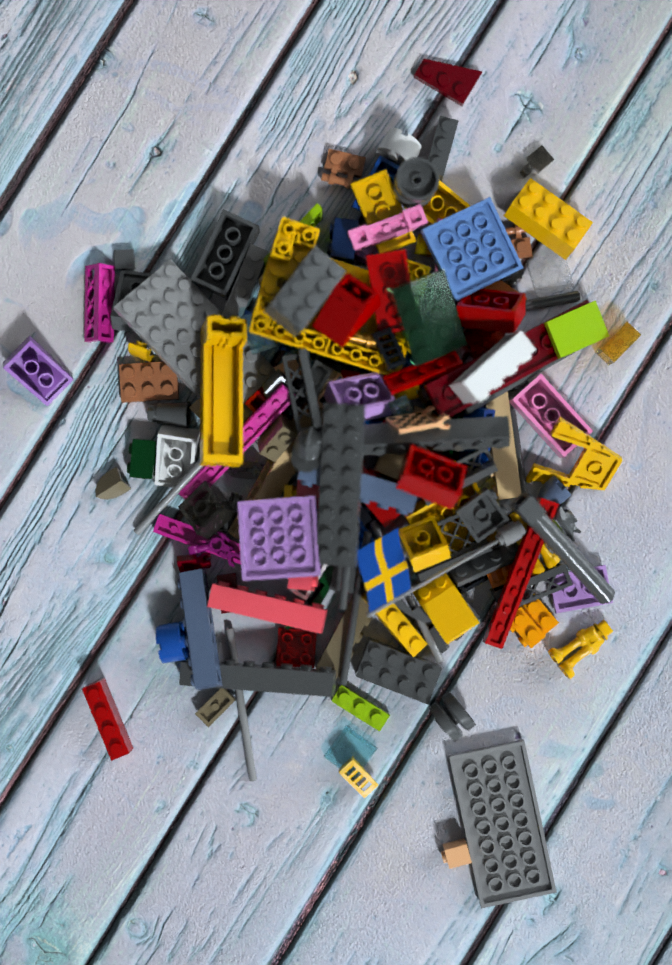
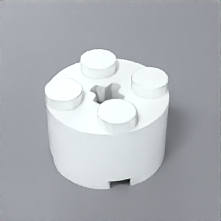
[375,128,421,166]

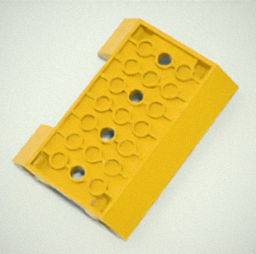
[248,217,431,375]

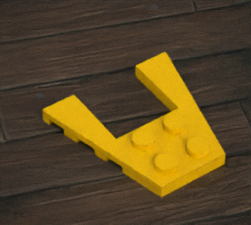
[526,417,623,490]

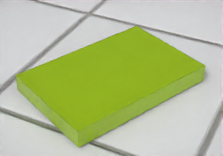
[544,300,609,359]

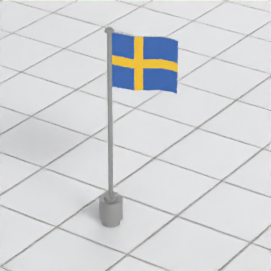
[357,520,526,618]

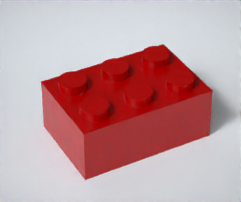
[457,289,526,334]
[396,444,467,510]

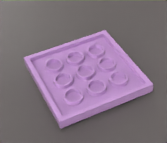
[237,496,322,581]

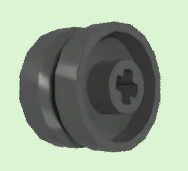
[392,157,440,208]
[428,691,476,742]

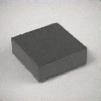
[114,249,135,271]

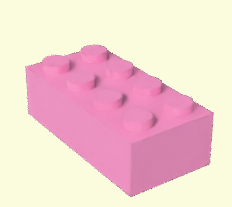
[509,374,593,458]

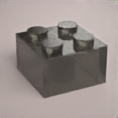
[178,481,236,539]

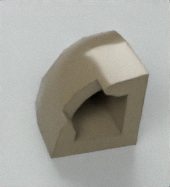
[95,467,131,500]

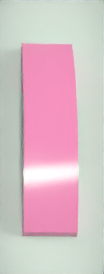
[347,204,428,251]

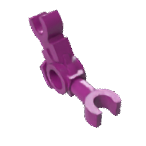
[188,531,241,567]

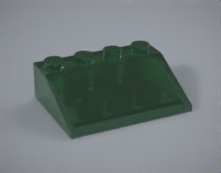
[388,269,467,366]

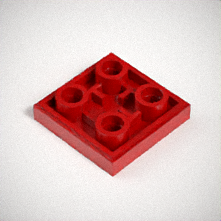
[276,627,317,668]

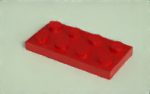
[366,249,418,333]

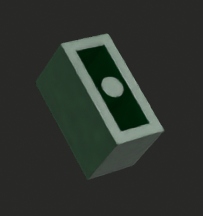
[127,439,157,480]

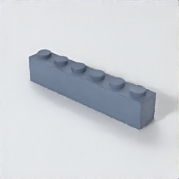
[297,465,417,516]
[177,569,223,690]

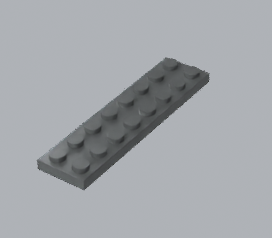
[317,403,365,567]

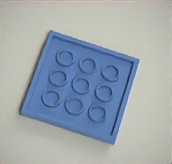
[420,197,523,302]

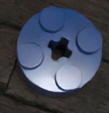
[156,621,190,663]

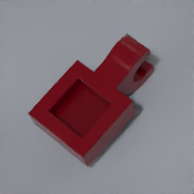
[177,552,212,573]

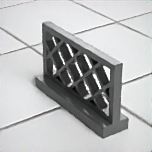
[415,514,492,581]

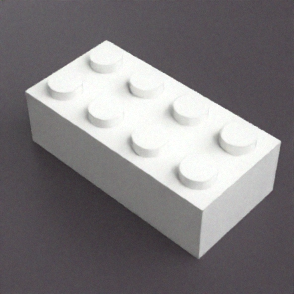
[449,331,536,404]

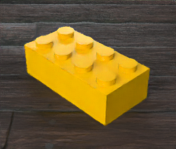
[504,178,593,260]

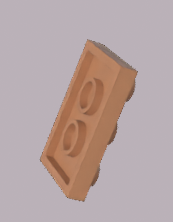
[119,362,179,403]

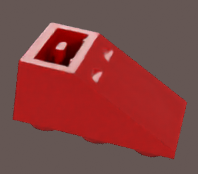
[312,273,381,348]

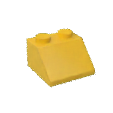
[399,516,451,572]

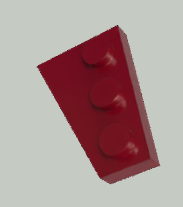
[414,59,483,106]

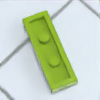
[331,685,390,732]

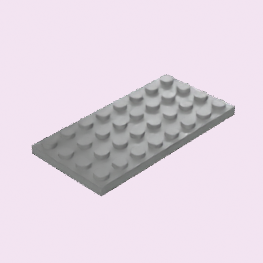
[113,259,275,403]
[448,739,557,908]

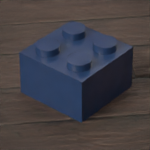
[327,217,359,265]

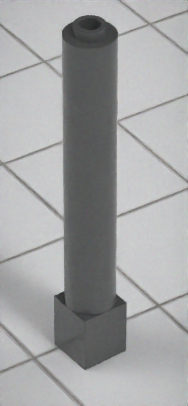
[510,492,615,604]

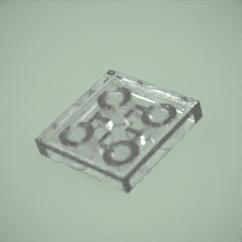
[526,253,575,298]

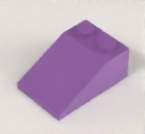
[3,336,74,406]

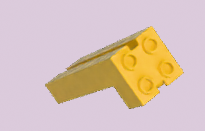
[200,314,247,467]

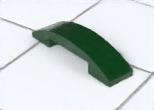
[284,565,334,629]

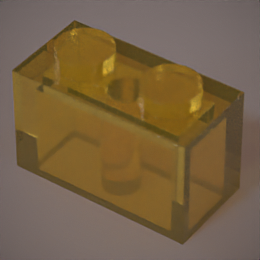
[595,321,641,365]

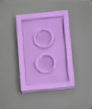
[548,565,613,614]

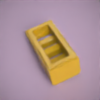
[338,756,379,798]

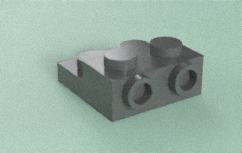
[455,487,510,543]

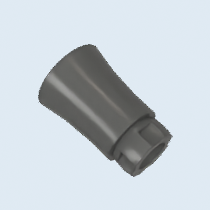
[147,401,192,428]

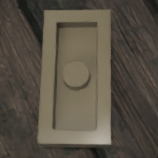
[195,688,236,728]

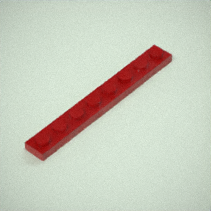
[483,497,559,649]

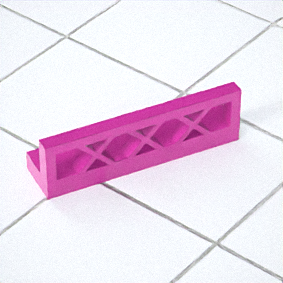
[84,263,115,343]

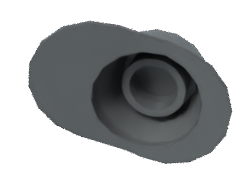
[291,426,323,472]

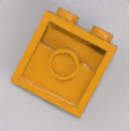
[510,594,559,648]

